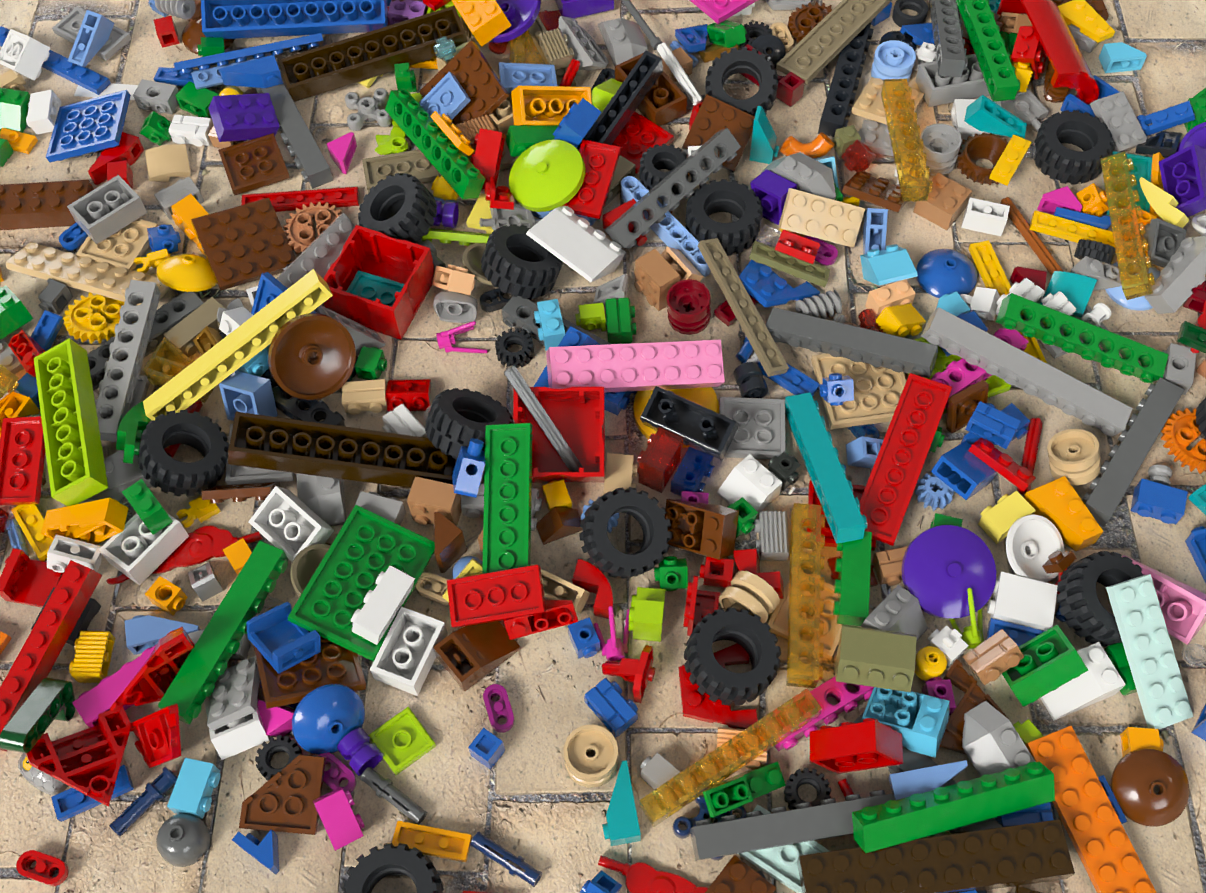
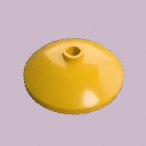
[157,254,217,292]

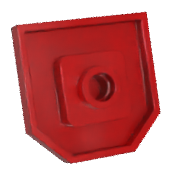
[601,645,656,703]

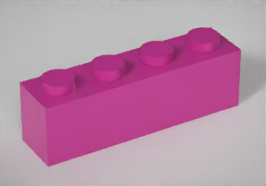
[72,644,157,728]

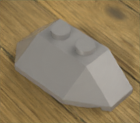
[559,16,609,71]
[598,18,648,66]
[761,152,836,200]
[317,305,385,356]
[297,473,346,527]
[962,701,1036,777]

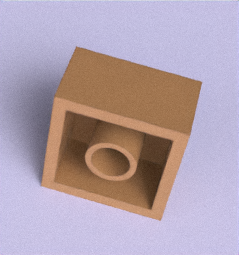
[913,173,972,230]
[634,249,680,311]
[407,477,462,526]

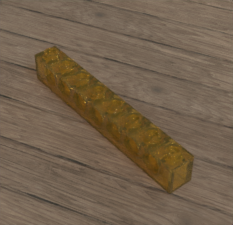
[881,79,933,201]
[1100,151,1155,300]
[786,503,825,688]
[639,688,822,827]

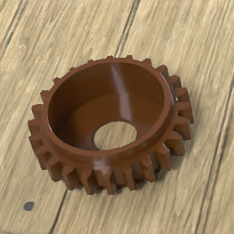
[956,133,1008,185]

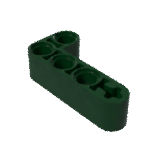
[0,678,76,753]

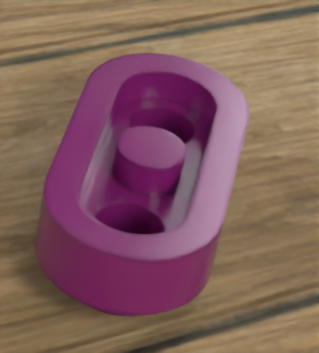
[805,236,838,265]
[483,684,515,733]
[318,752,357,793]

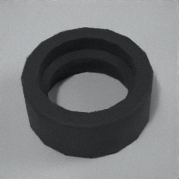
[892,0,928,28]

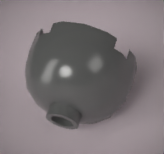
[156,813,211,867]

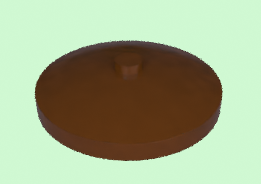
[268,313,356,400]

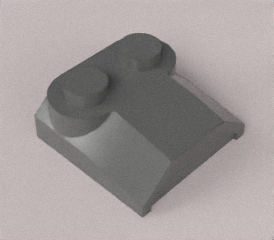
[1142,218,1187,268]

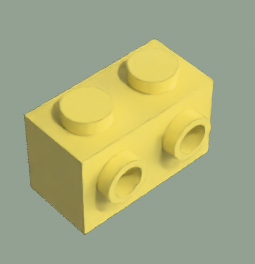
[978,491,1036,544]

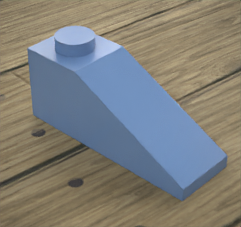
[68,10,114,68]
[863,208,888,255]
[846,436,884,468]
[125,615,201,655]
[889,760,968,800]

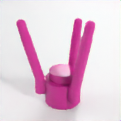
[436,321,488,354]
[594,606,630,661]

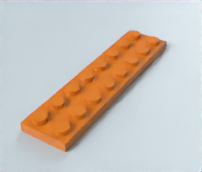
[1025,726,1156,893]

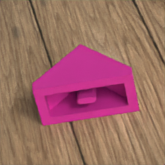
[327,132,357,174]
[1037,186,1082,215]
[257,700,295,737]

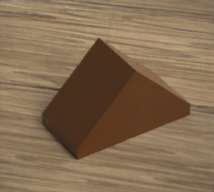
[536,507,583,545]

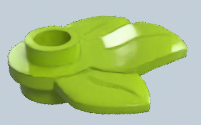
[375,126,409,155]

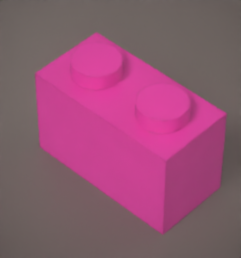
[313,787,365,851]

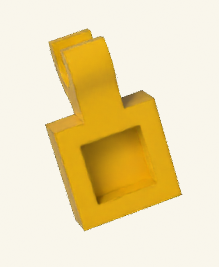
[134,249,171,274]

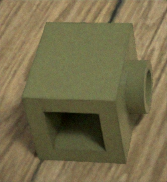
[832,125,861,159]

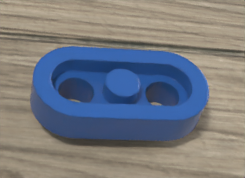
[59,223,88,250]

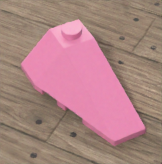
[1122,555,1206,645]

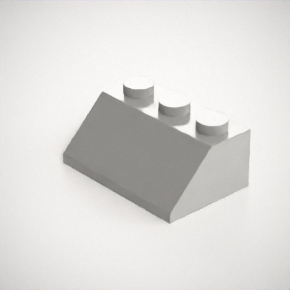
[861,585,928,642]

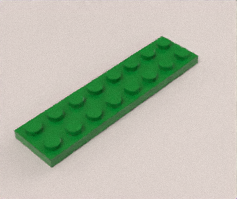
[482,423,532,574]

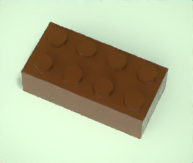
[615,53,687,127]

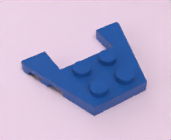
[739,260,820,307]

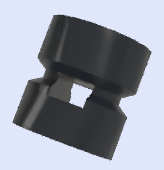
[733,362,768,399]

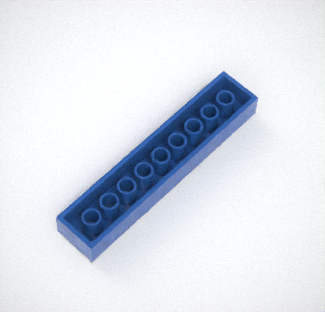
[201,0,388,39]

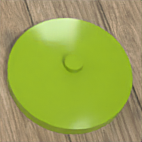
[509,140,585,212]

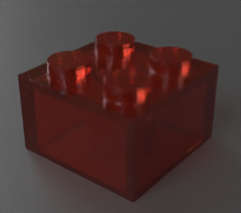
[637,427,683,493]

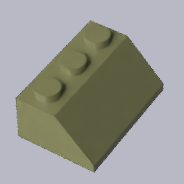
[835,624,917,692]

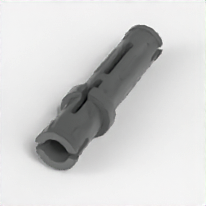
[360,767,427,825]

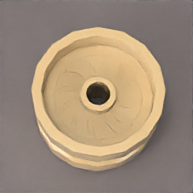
[1047,429,1101,486]
[719,571,780,624]
[563,724,618,788]

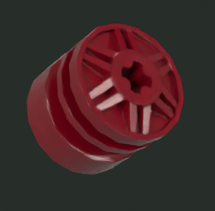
[666,279,711,335]

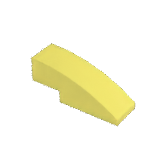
[1139,177,1189,228]

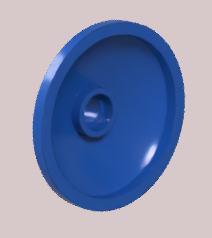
[916,249,978,298]
[292,684,365,755]

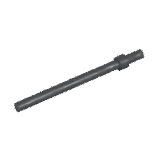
[621,0,663,56]

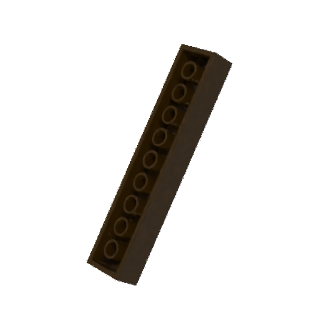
[278,5,467,102]
[228,412,457,488]
[797,819,1075,893]

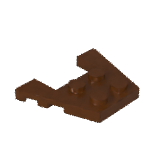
[940,659,1009,755]

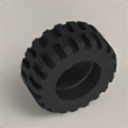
[705,47,778,117]
[1032,110,1114,185]
[358,173,437,243]
[685,179,763,256]
[481,224,563,299]
[425,388,514,459]
[138,410,229,497]
[579,487,672,579]
[1057,551,1143,647]
[684,607,781,706]
[341,843,444,893]

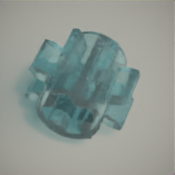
[433,36,456,61]

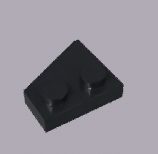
[1135,131,1182,158]

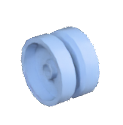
[871,40,916,87]

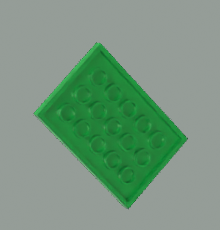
[288,505,435,662]

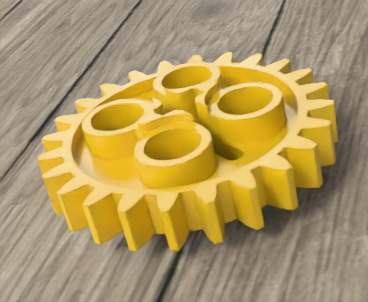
[63,292,133,344]

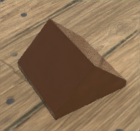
[434,512,467,573]

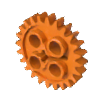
[1161,408,1206,474]

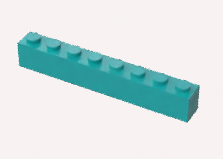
[785,392,868,544]

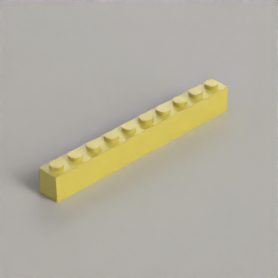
[143,269,333,421]

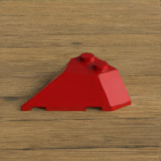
[110,627,195,712]
[25,706,131,807]

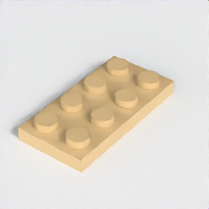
[778,188,865,248]

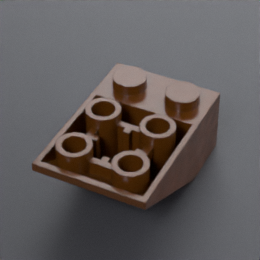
[665,499,739,560]
[433,621,521,692]

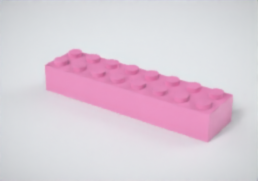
[546,340,725,393]

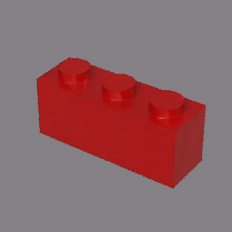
[471,128,506,191]

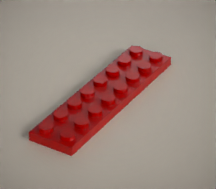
[859,373,952,546]

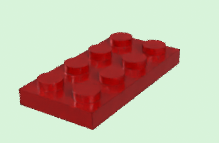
[563,140,621,219]
[0,416,46,505]
[447,565,546,628]

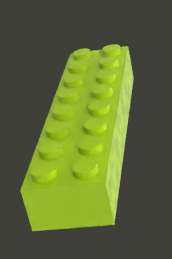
[34,338,108,506]

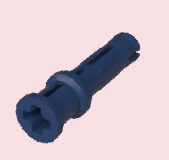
[109,766,178,837]

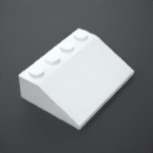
[526,206,626,282]

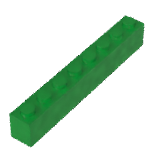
[158,541,289,725]
[852,761,1055,853]

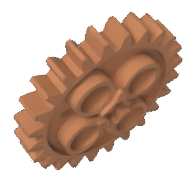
[283,202,342,254]

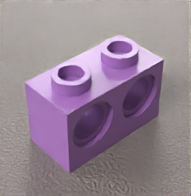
[388,0,428,25]

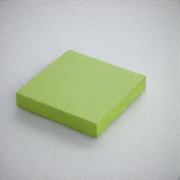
[368,706,436,776]

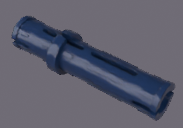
[470,832,543,887]

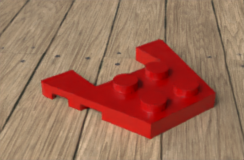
[678,643,759,731]

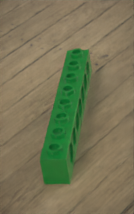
[956,0,1020,102]
[385,89,485,199]
[996,293,1169,383]

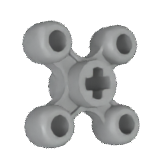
[345,88,392,131]

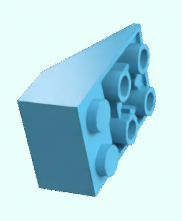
[862,687,950,758]

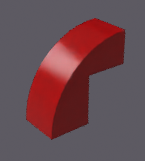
[733,549,784,599]
[572,559,613,619]

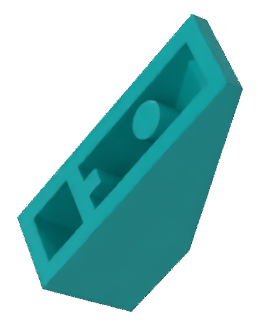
[964,95,1027,138]
[749,106,779,164]
[602,760,641,846]

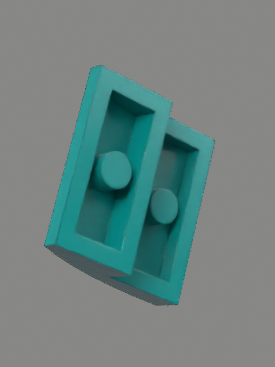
[1041,271,1097,318]

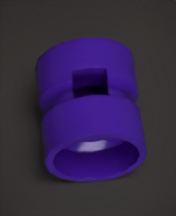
[433,200,459,228]
[337,728,384,776]

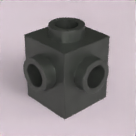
[768,452,801,491]

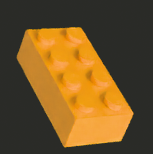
[451,0,512,47]
[511,86,592,126]

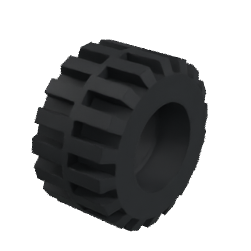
[639,144,688,195]

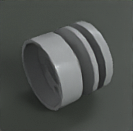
[915,123,962,176]

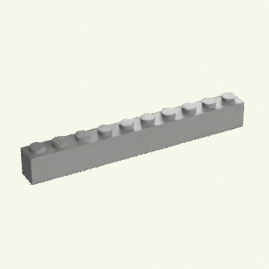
[921,307,1132,436]

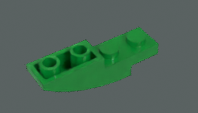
[116,401,152,464]
[703,761,786,817]

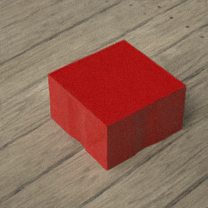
[323,225,435,340]
[513,387,605,483]

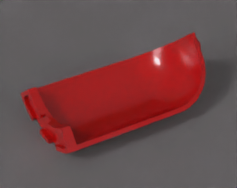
[997,0,1099,105]

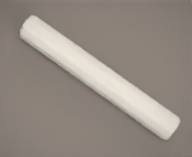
[657,42,703,106]

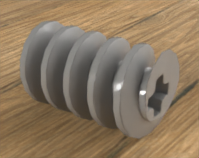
[155,0,196,20]
[795,290,842,319]

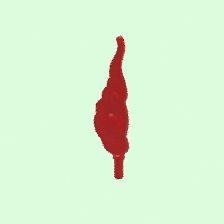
[106,526,263,585]
[598,855,708,893]

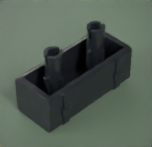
[640,386,738,460]

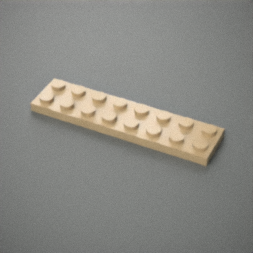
[6,242,172,305]

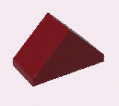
[1009,266,1047,304]

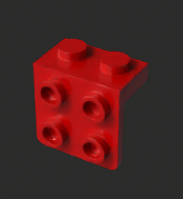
[1011,26,1048,80]
[0,548,63,607]
[683,575,720,636]

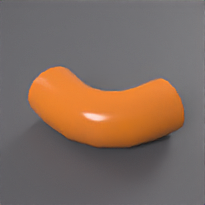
[780,132,834,159]

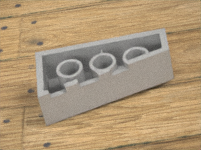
[1145,235,1206,314]
[60,450,155,507]

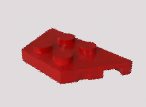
[130,704,181,768]

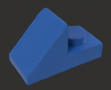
[232,829,279,875]

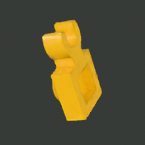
[176,495,221,528]

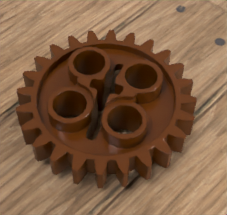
[788,2,832,44]

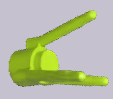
[949,588,984,649]

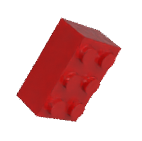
[810,718,903,774]

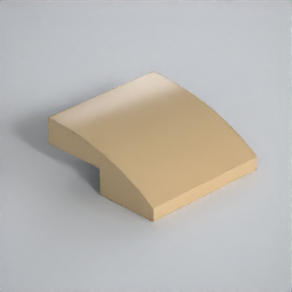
[145,144,190,182]

